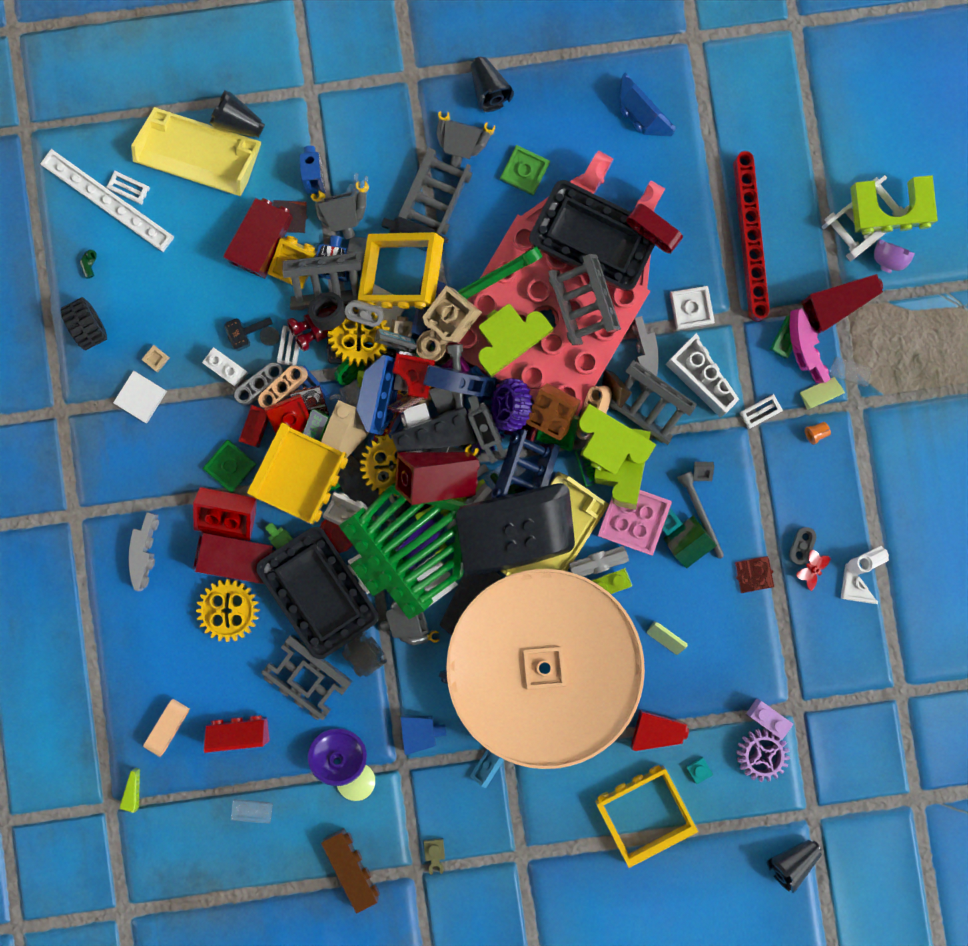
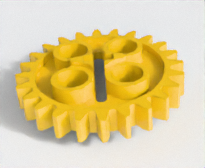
[328,307,390,367]
[360,434,397,496]
[196,579,260,642]

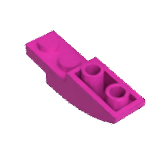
[790,308,831,383]

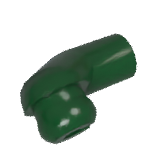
[80,250,97,279]

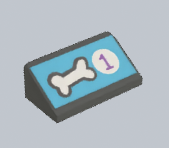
[374,328,417,352]

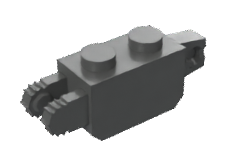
[468,396,506,463]

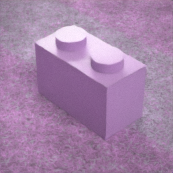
[746,699,793,740]

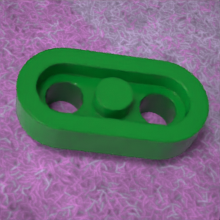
[334,359,368,385]

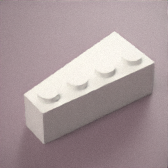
[665,333,739,417]

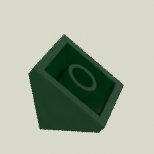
[663,515,717,568]

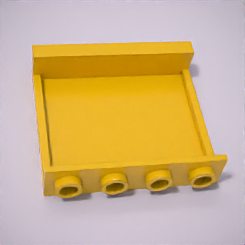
[247,423,348,525]

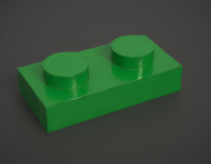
[769,315,793,358]

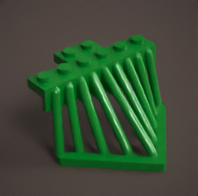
[339,483,467,620]

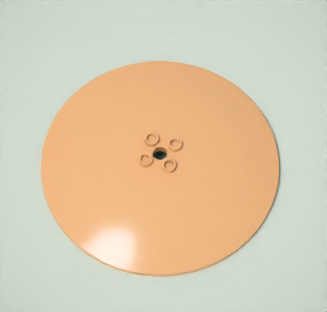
[447,569,645,769]

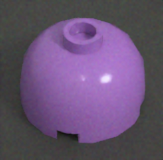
[874,239,915,273]

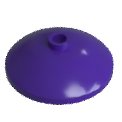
[308,729,367,786]

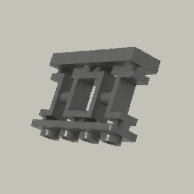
[262,634,353,720]

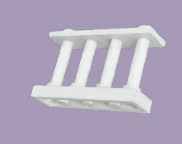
[822,175,909,262]

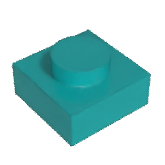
[662,509,683,536]
[686,757,713,784]

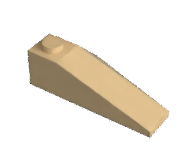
[321,400,369,458]

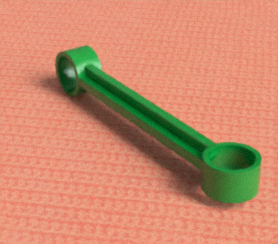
[457,246,543,299]

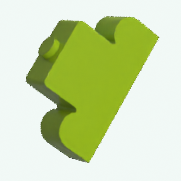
[479,304,554,378]
[577,404,657,474]
[595,429,651,510]

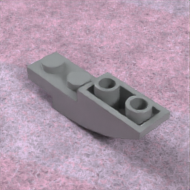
[631,316,658,395]
[129,512,159,591]

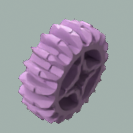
[736,728,790,782]

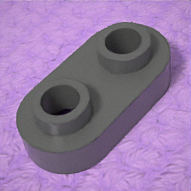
[789,527,816,565]

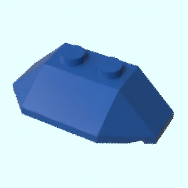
[619,72,676,136]
[356,355,398,435]

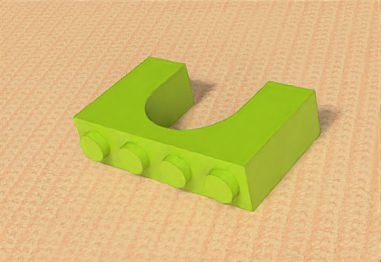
[850,175,938,235]

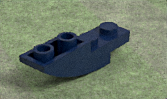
[423,365,497,397]

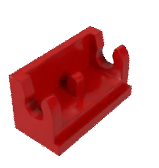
[238,405,269,448]

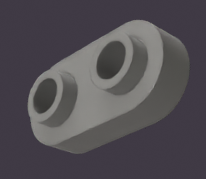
[345,300,384,327]

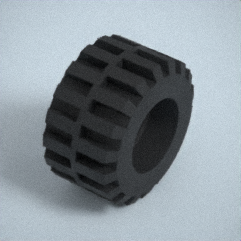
[60,297,107,351]

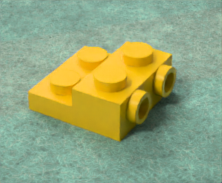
[268,236,317,289]

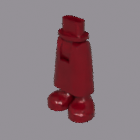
[287,304,348,352]

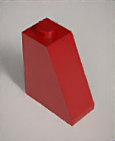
[630,710,689,751]

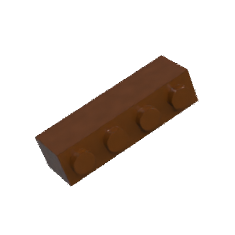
[321,828,380,914]

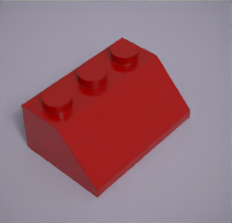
[193,487,257,541]
[204,715,270,753]

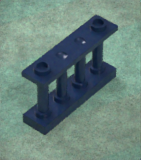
[491,430,560,499]

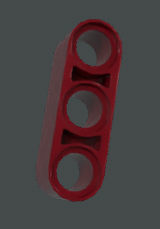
[626,204,683,254]

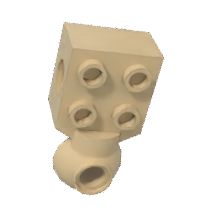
[416,286,482,361]

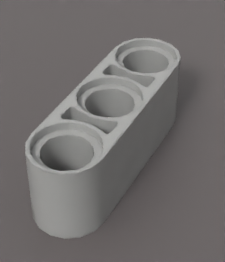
[234,363,284,405]

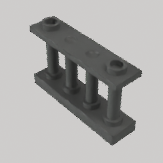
[398,148,473,235]
[282,252,361,310]
[548,254,621,345]
[609,360,697,445]

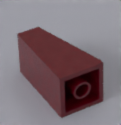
[223,198,293,279]
[801,274,883,335]
[395,452,480,505]
[193,532,275,584]

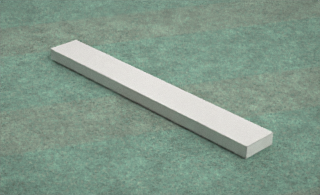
[40,149,174,252]

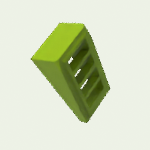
[120,768,140,813]

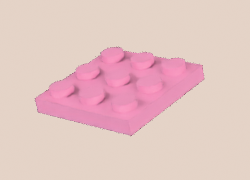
[598,490,672,556]

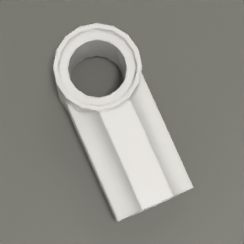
[848,546,889,575]

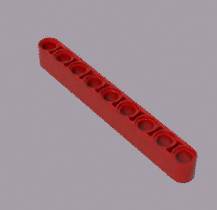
[733,151,770,322]

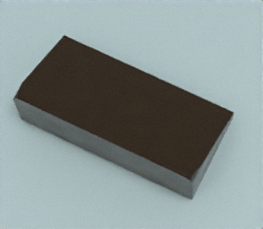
[602,369,632,408]

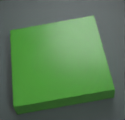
[500,145,550,196]

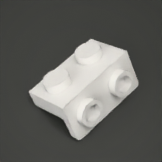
[323,492,368,525]

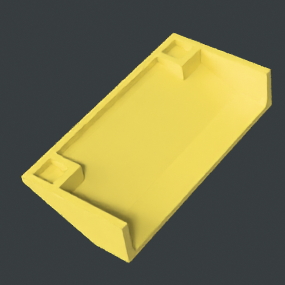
[131,107,261,196]
[501,471,609,576]

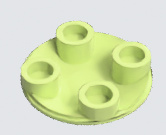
[337,765,375,801]

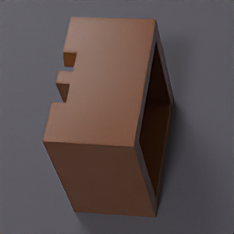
[526,383,581,440]

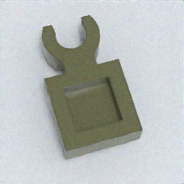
[424,838,445,875]

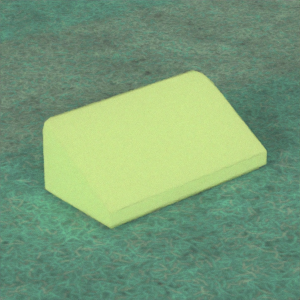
[800,377,845,410]
[647,621,688,655]

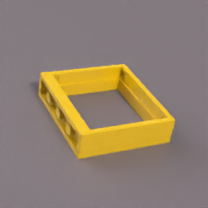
[358,232,444,309]
[595,765,698,868]

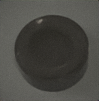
[260,327,280,346]

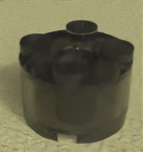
[342,631,387,677]

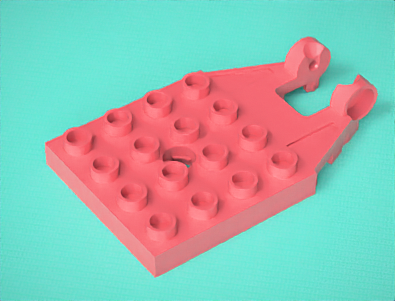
[445,150,665,416]

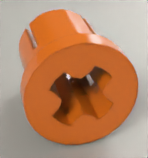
[805,422,831,445]

